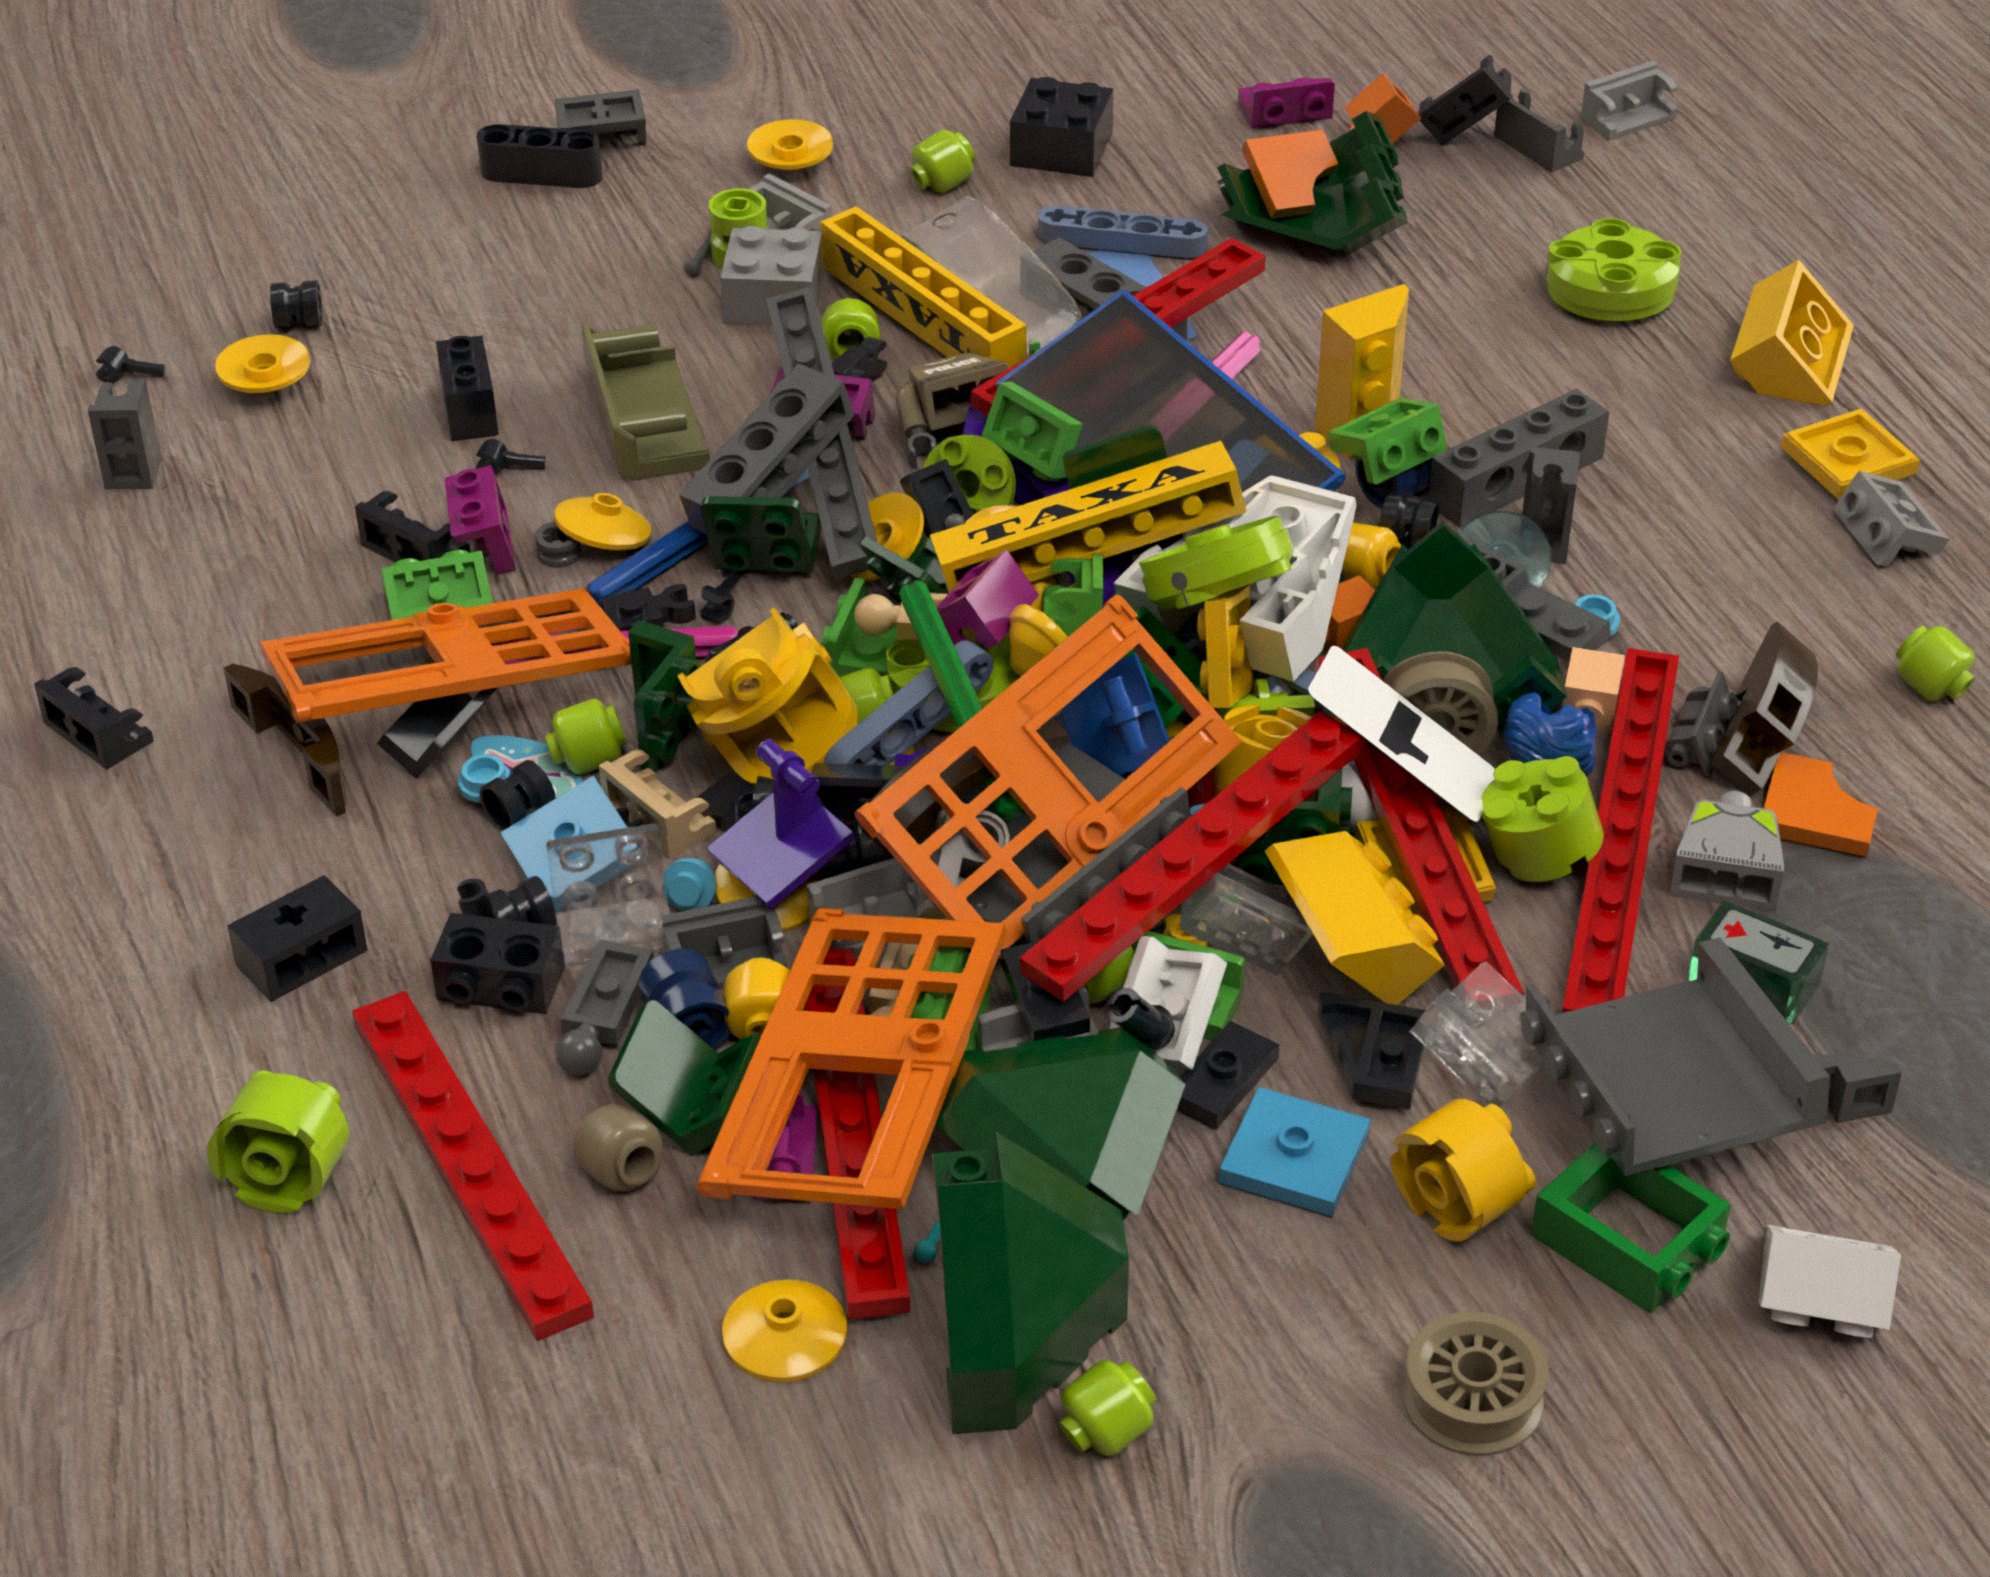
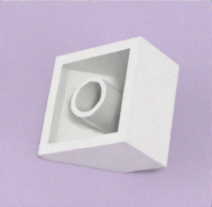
[1758,1225,1901,1338]

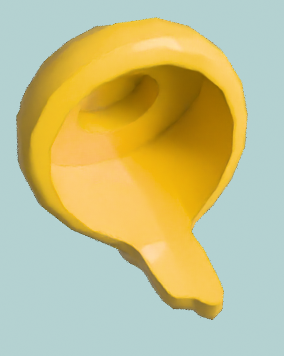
[1009,604,1068,677]

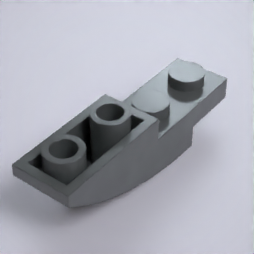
[1458,534,1611,662]

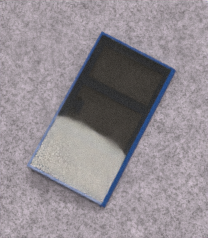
[995,290,1346,492]

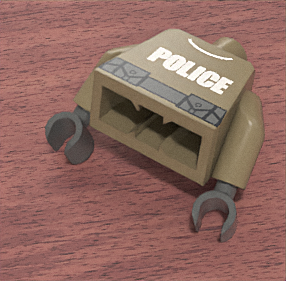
[896,353,1010,469]

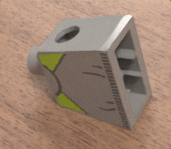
[1670,791,1784,912]

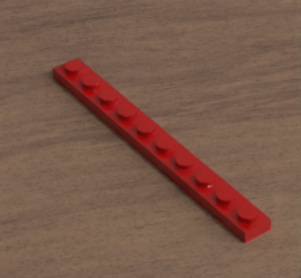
[1562,648,1680,1013]

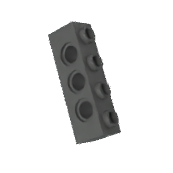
[1020,237,1187,371]
[679,363,854,534]
[1428,389,1610,528]

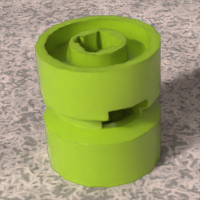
[708,188,767,269]

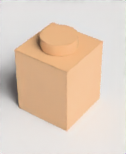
[1562,647,1625,735]

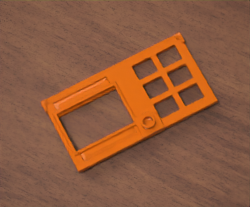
[260,588,632,723]
[855,594,1242,955]
[696,908,1007,1209]

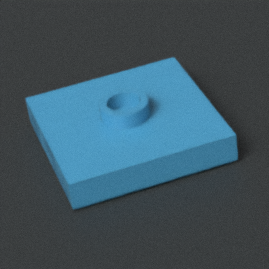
[500,775,644,909]
[1219,1087,1371,1217]

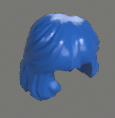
[1504,692,1597,777]

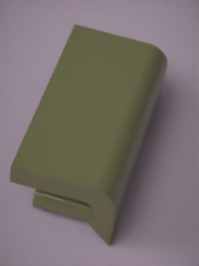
[581,321,710,480]

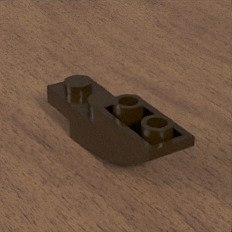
[1710,622,1818,796]

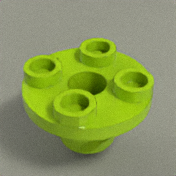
[922,435,1016,515]

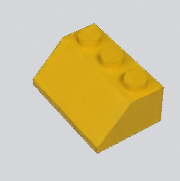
[1730,260,1854,406]
[1315,284,1409,458]
[1265,831,1445,1005]

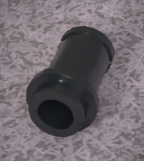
[1106,988,1175,1050]

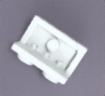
[1109,936,1227,1070]

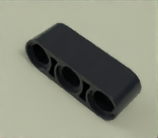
[476,124,603,188]

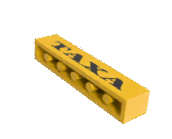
[820,206,1027,367]
[930,441,1247,593]

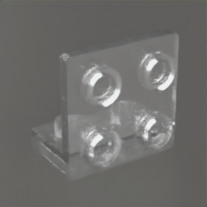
[546,824,670,968]
[1180,864,1313,976]
[1410,962,1545,1108]

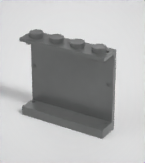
[916,711,1191,946]
[1519,937,1830,1176]

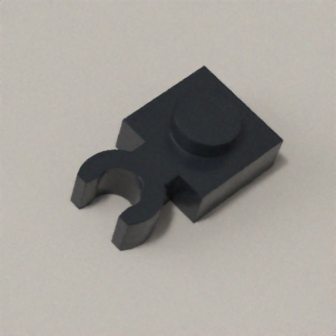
[832,336,887,379]
[600,584,696,631]

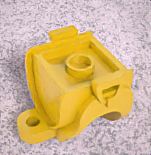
[677,607,858,786]

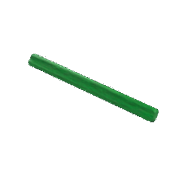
[899,580,1026,822]

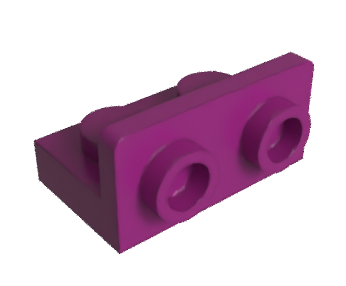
[1238,78,1335,129]
[444,465,516,574]

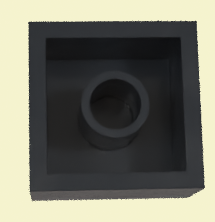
[1010,77,1114,177]

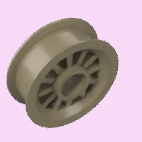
[1382,651,1498,755]
[1403,1311,1549,1455]

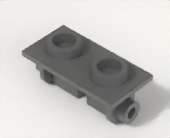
[1665,672,1739,778]

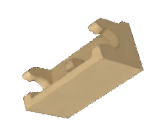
[599,750,716,859]

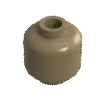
[573,1104,663,1192]

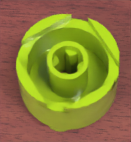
[1481,756,1604,882]
[207,1070,349,1213]

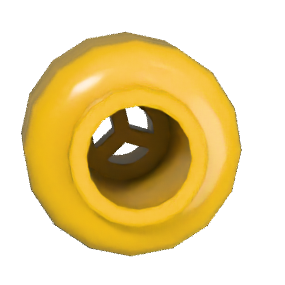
[1342,522,1401,590]
[723,958,790,1039]

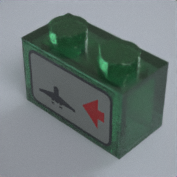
[1688,900,1829,1024]

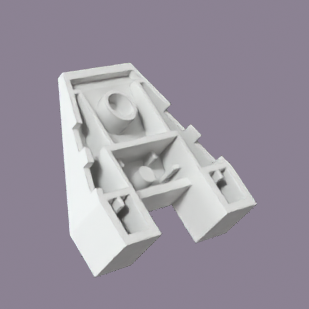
[1114,475,1357,682]

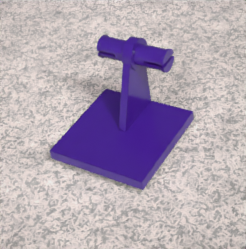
[706,739,856,910]

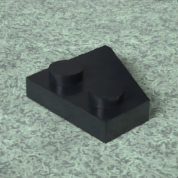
[1318,992,1431,1109]

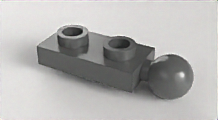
[555,940,654,1075]

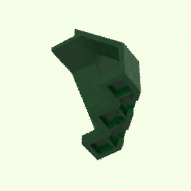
[1217,110,1408,254]
[1342,521,1567,725]
[936,1027,1186,1221]
[932,1131,1129,1435]

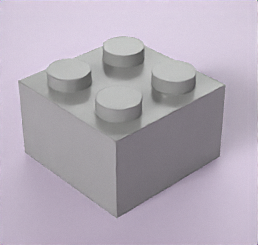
[720,226,824,326]

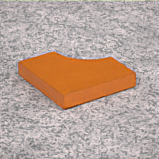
[1241,130,1338,219]
[1764,752,1878,857]

